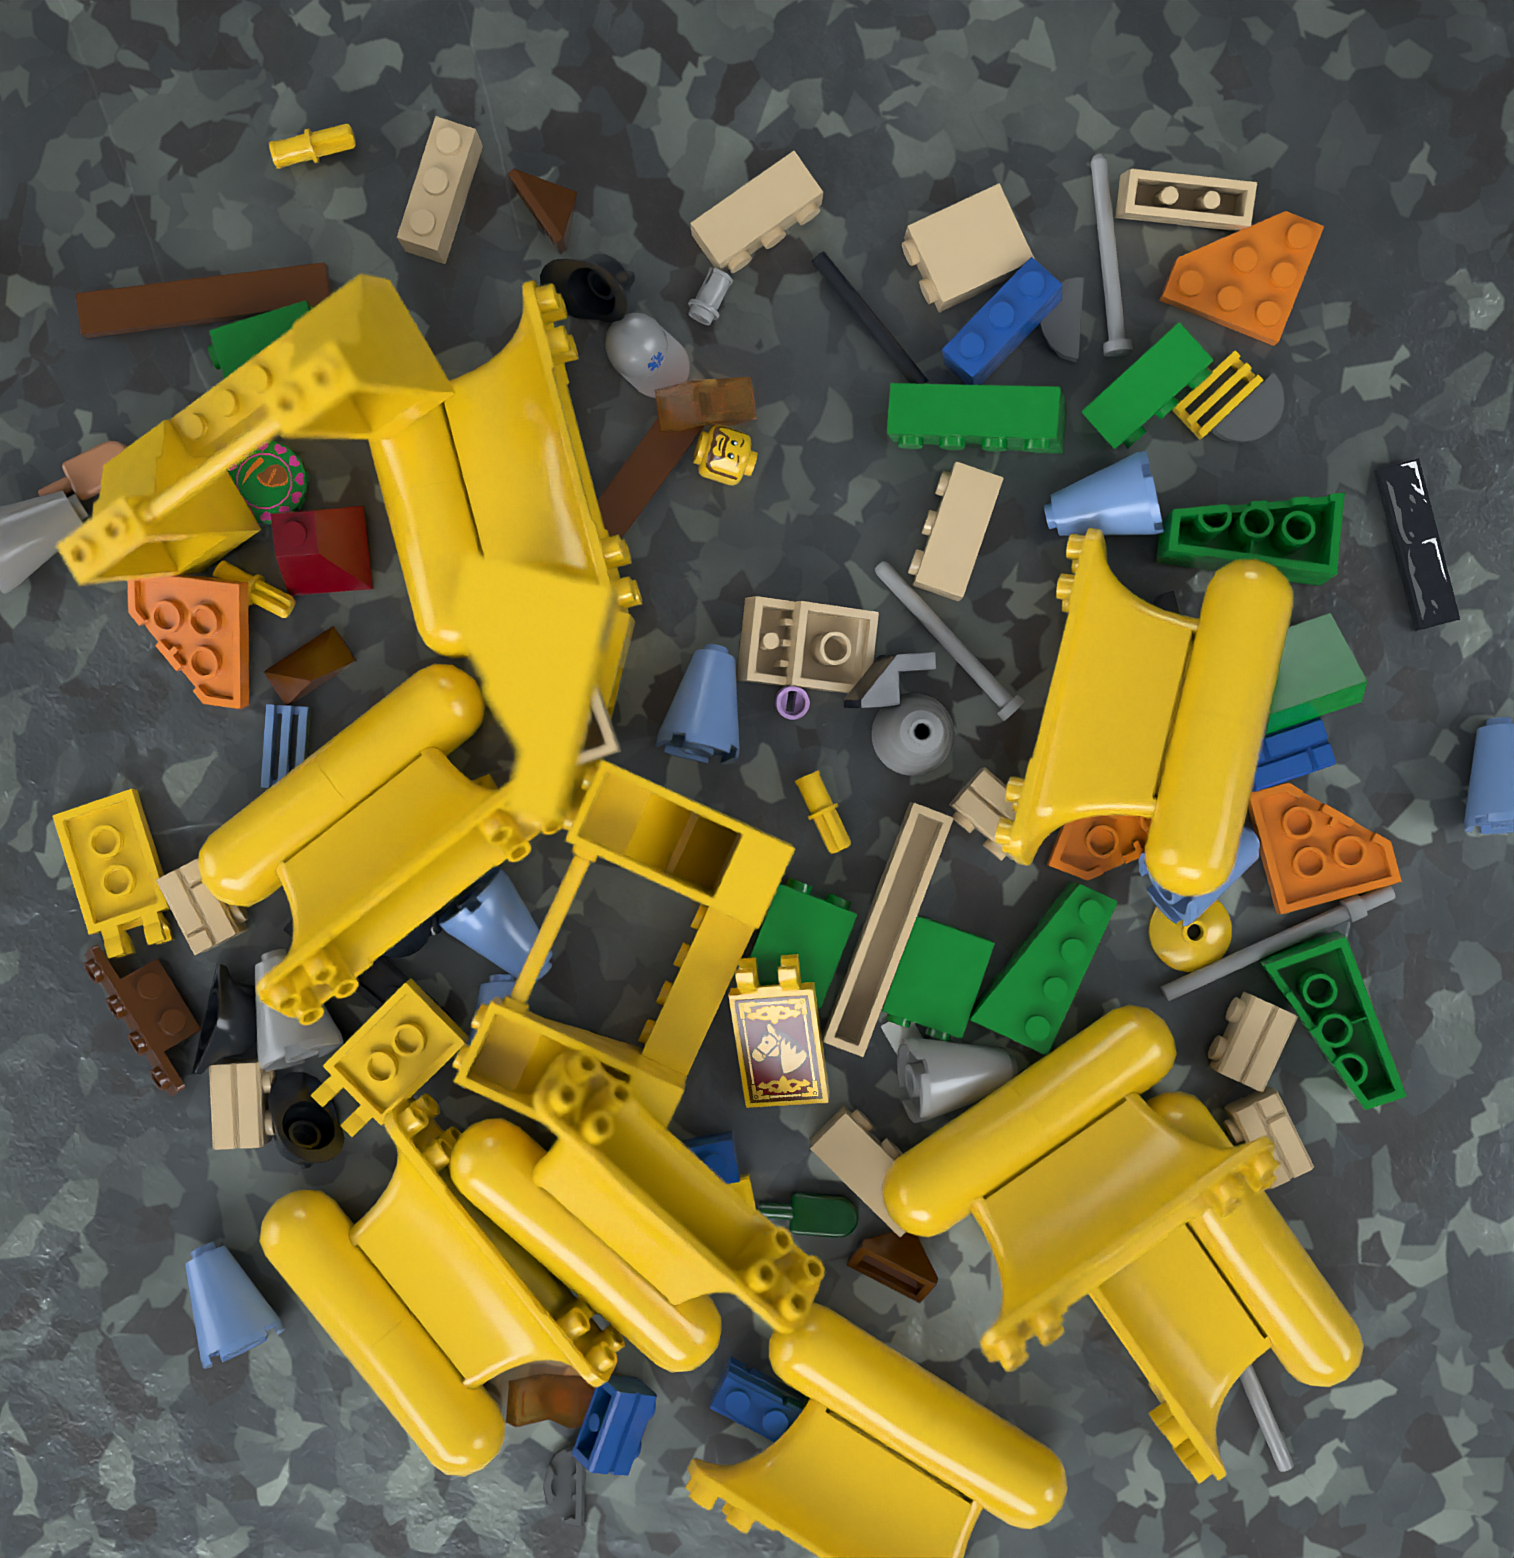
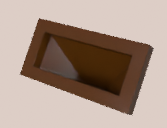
[508,168,577,254]
[264,626,357,706]
[846,1231,938,1303]

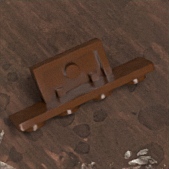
[84,944,201,1097]

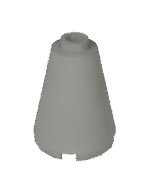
[0,490,88,594]
[872,693,955,776]
[255,949,344,1071]
[897,1037,1018,1123]

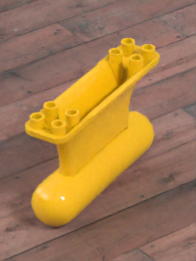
[368,280,642,659]
[995,528,1293,896]
[198,663,565,1025]
[881,1004,1280,1372]
[449,1049,825,1373]
[1088,1091,1364,1484]
[259,1093,625,1477]
[685,1303,1068,1558]

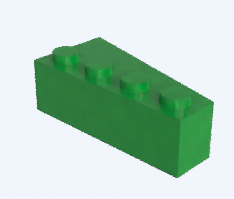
[887,383,1067,454]
[1156,493,1345,586]
[969,881,1118,1055]
[1259,931,1407,1110]

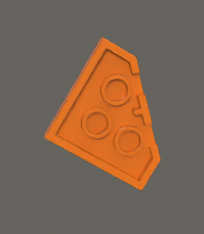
[1159,211,1324,346]
[127,574,249,709]
[1248,782,1402,914]
[1046,815,1152,881]

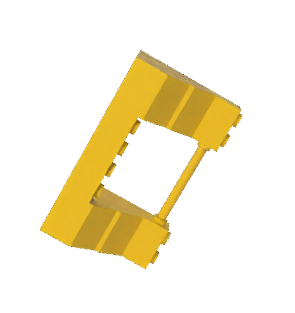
[56,273,456,585]
[449,552,635,828]
[453,760,795,1128]

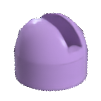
[775,686,810,720]

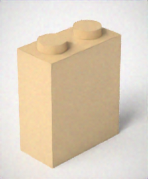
[902,183,1035,313]

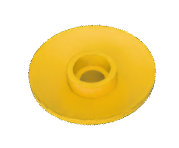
[1148,899,1232,972]

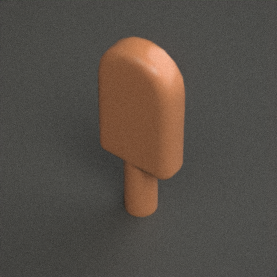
[38,441,128,501]

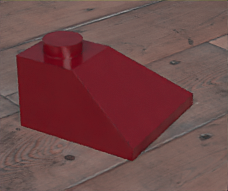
[271,505,374,596]

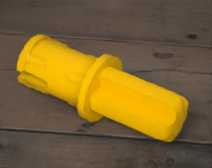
[269,124,356,169]
[212,560,296,618]
[794,770,851,854]

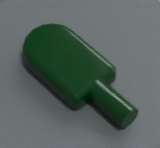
[759,1191,859,1238]

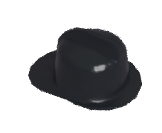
[540,254,636,323]
[268,1072,345,1169]

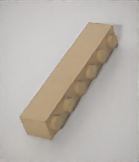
[822,802,954,1057]

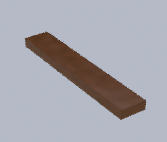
[76,262,332,338]
[597,400,705,539]

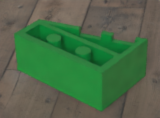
[1081,322,1214,449]

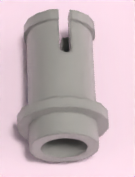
[688,267,733,325]

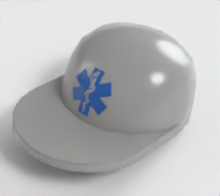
[605,312,690,399]

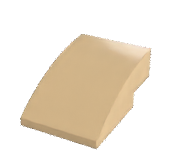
[736,596,879,693]

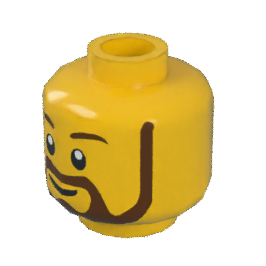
[693,425,758,486]

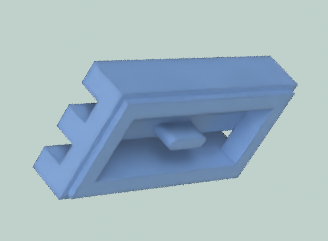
[261,704,311,788]

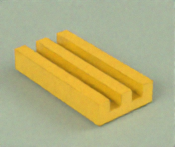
[1172,350,1264,440]

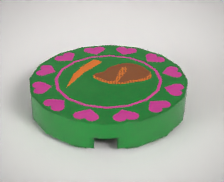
[227,440,309,524]

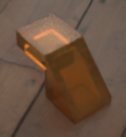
[655,377,757,433]
[506,1373,595,1429]

